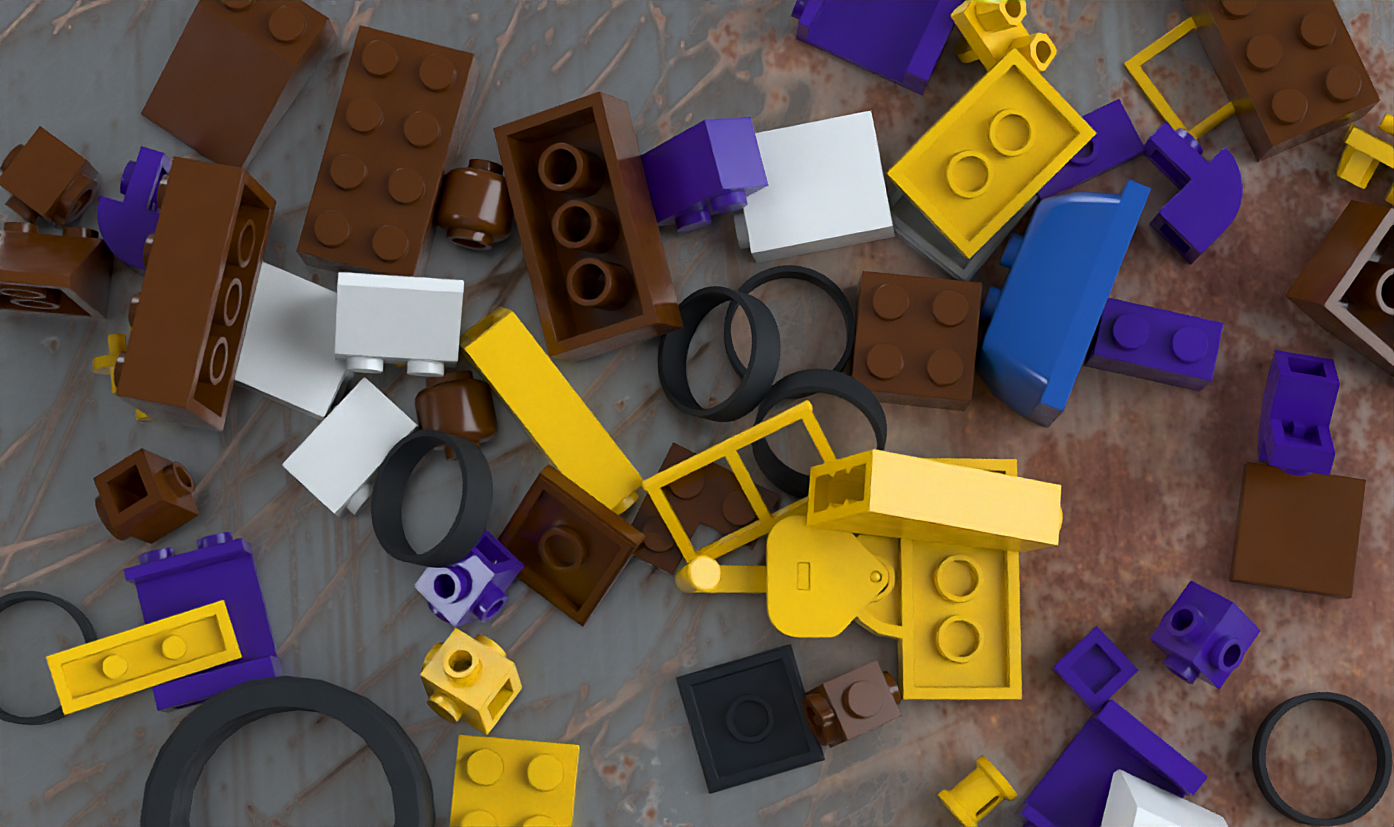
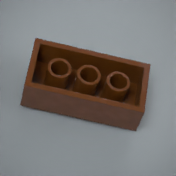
[1182,0,1380,162]
[296,25,480,278]
[493,91,684,362]
[114,156,277,432]

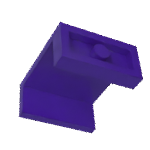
[791,0,965,96]
[123,532,283,713]
[1014,699,1208,827]

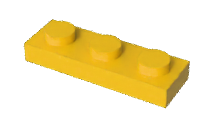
[46,600,242,715]

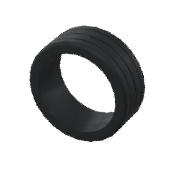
[140,675,436,827]

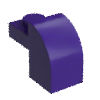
[1143,122,1243,265]
[97,146,172,277]
[1258,350,1340,476]

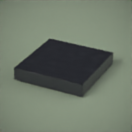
[676,644,825,794]

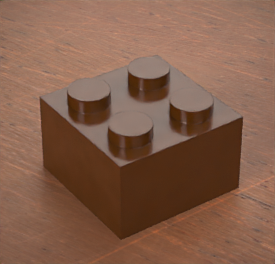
[849,271,982,411]

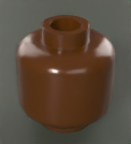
[436,159,514,250]
[414,370,498,461]

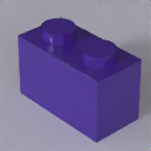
[641,117,769,232]
[1084,297,1224,391]

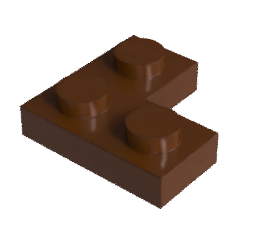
[631,442,780,577]

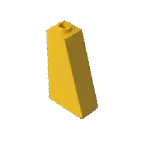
[459,305,644,515]
[806,449,1063,552]

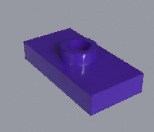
[1036,99,1146,203]

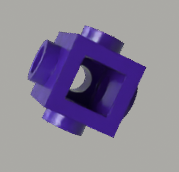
[414,528,524,627]
[1149,580,1261,689]

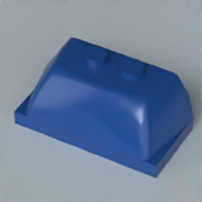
[974,179,1151,428]

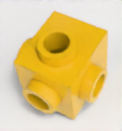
[420,628,522,735]

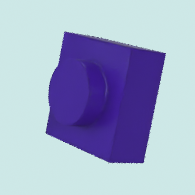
[1051,626,1139,712]

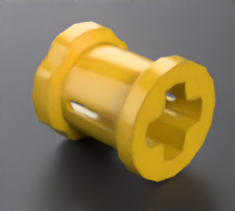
[937,755,1018,827]

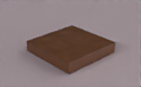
[1229,462,1366,599]
[497,464,646,627]

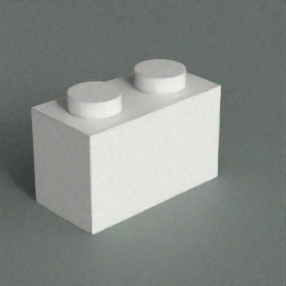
[282,377,419,520]

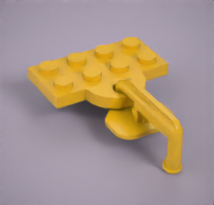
[675,458,1022,700]

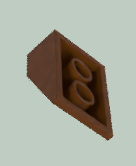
[141,0,338,169]
[1285,200,1394,377]
[0,222,114,320]

